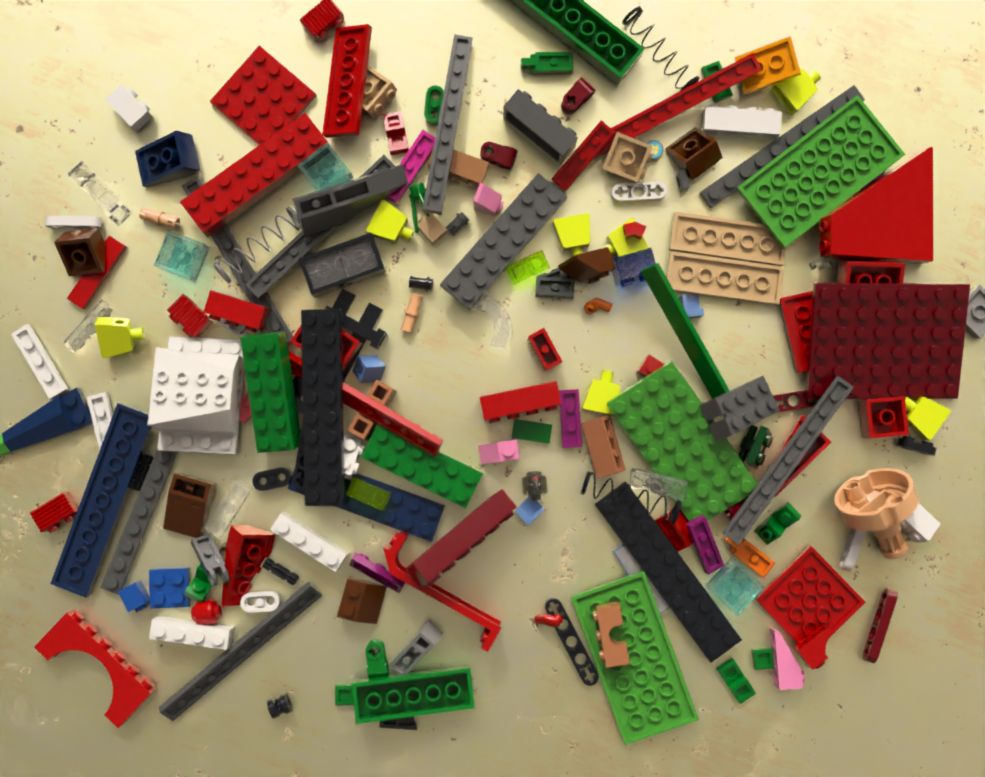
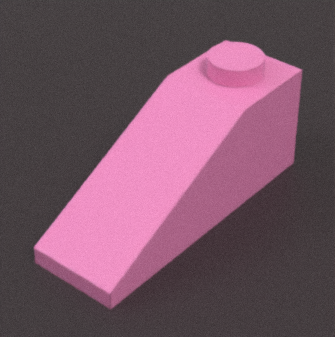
[770,627,805,690]

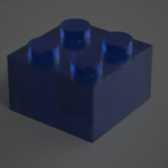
[612,248,656,288]

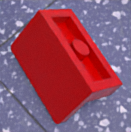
[655,507,693,552]

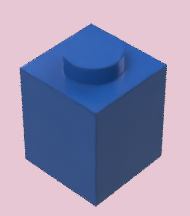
[118,580,150,613]

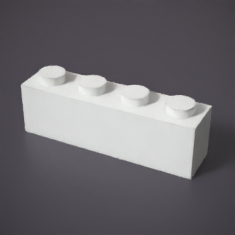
[701,104,782,140]
[270,512,349,572]
[149,616,235,650]

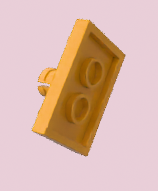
[734,36,801,95]

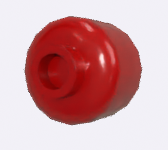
[191,599,222,625]

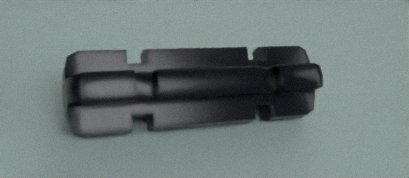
[130,454,153,491]
[262,558,299,585]

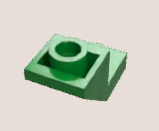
[754,502,801,545]
[184,563,219,603]

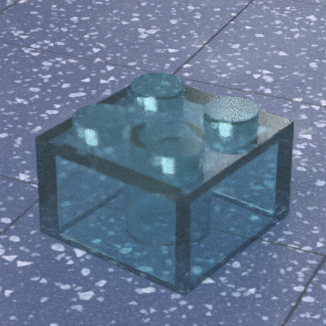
[297,142,354,191]
[154,230,210,283]
[705,558,764,616]

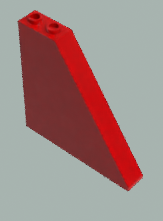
[819,147,933,264]

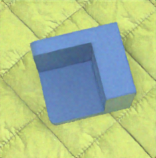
[679,294,704,319]
[353,355,386,383]
[514,495,545,525]

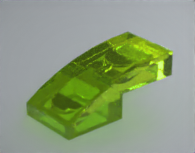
[506,250,550,285]
[346,477,392,511]

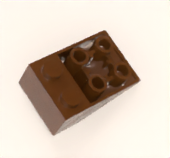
[163,473,217,538]

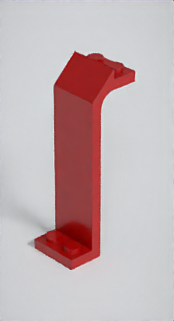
[383,531,502,652]

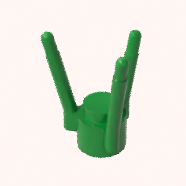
[409,183,430,233]

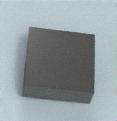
[675,169,690,193]

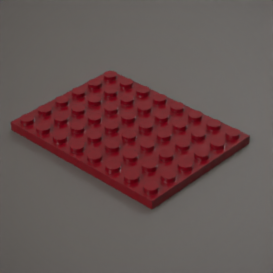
[805,283,970,399]

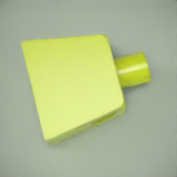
[771,68,821,116]
[365,199,414,244]
[552,213,590,257]
[603,218,650,262]
[94,317,145,358]
[581,370,620,416]
[905,397,951,441]

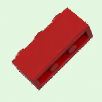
[204,290,270,332]

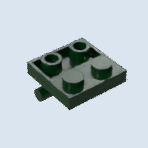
[739,425,773,469]

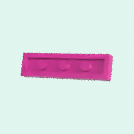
[386,129,435,204]

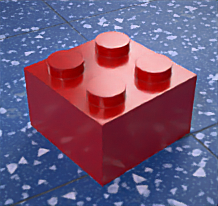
[858,396,909,439]

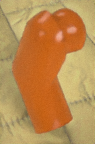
[584,298,613,314]

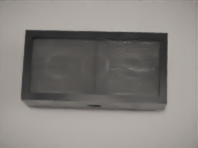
[298,233,386,298]

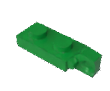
[520,52,573,73]

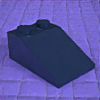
[135,130,200,187]

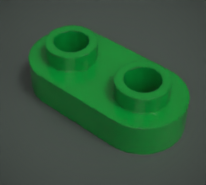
[424,85,444,125]

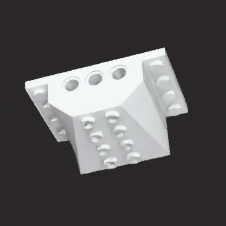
[148,337,244,455]

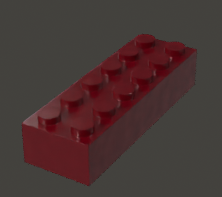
[405,489,517,587]

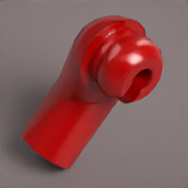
[534,614,563,628]

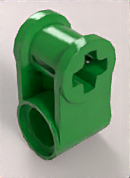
[365,638,389,678]

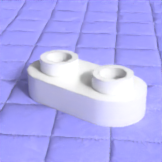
[240,591,281,613]

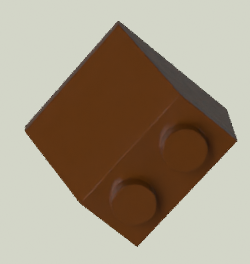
[665,127,723,180]
[54,228,106,276]
[558,247,616,284]
[337,576,387,624]

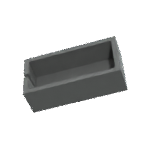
[503,89,578,165]
[699,376,780,441]

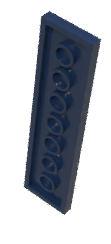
[288,456,445,542]

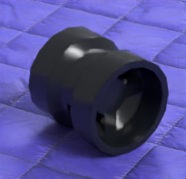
[267,693,293,719]

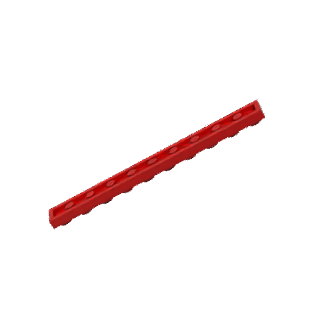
[593,53,762,160]
[289,351,443,457]

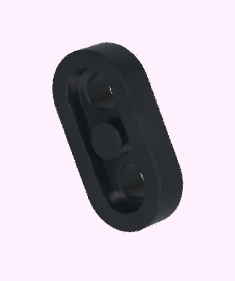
[896,435,937,456]
[252,467,292,491]

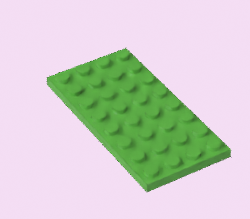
[736,95,906,249]
[607,360,758,522]
[571,571,699,745]

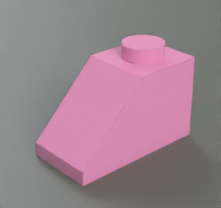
[473,183,504,217]
[478,440,519,464]

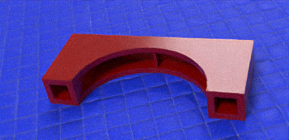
[34,610,156,728]

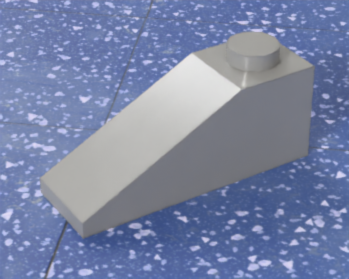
[388,621,443,674]

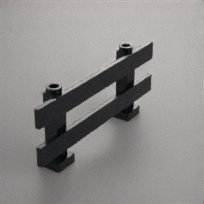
[293,288,387,433]

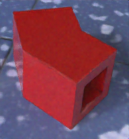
[623,222,647,239]

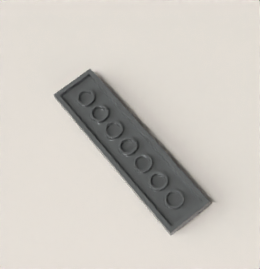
[440,173,567,310]

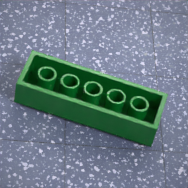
[240,331,300,453]
[361,423,483,508]
[352,665,475,724]

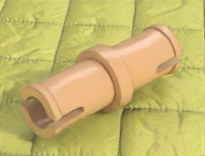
[139,207,180,230]
[400,293,423,333]

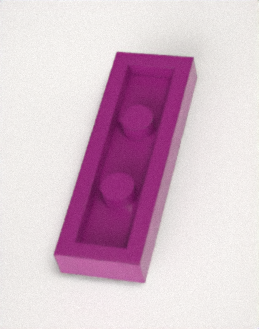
[559,389,582,448]
[686,515,724,575]
[349,552,405,593]

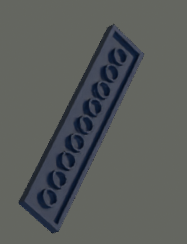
[50,403,152,598]

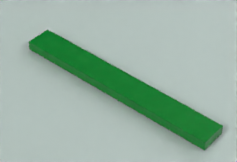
[641,263,729,399]

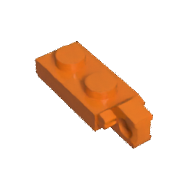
[723,537,775,578]

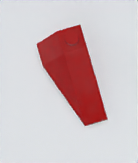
[221,525,276,606]

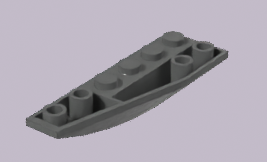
[292,164,408,236]

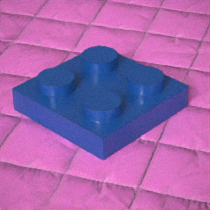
[149,567,191,609]

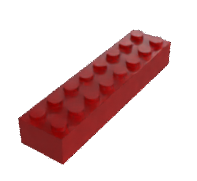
[180,113,330,238]

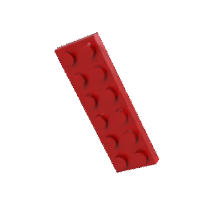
[322,24,372,138]

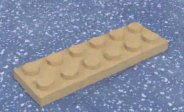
[669,211,786,266]
[666,251,784,305]

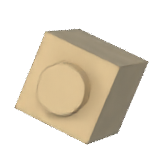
[417,213,447,246]

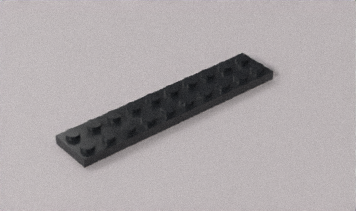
[301,309,345,506]
[595,481,742,663]

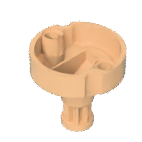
[835,468,919,559]

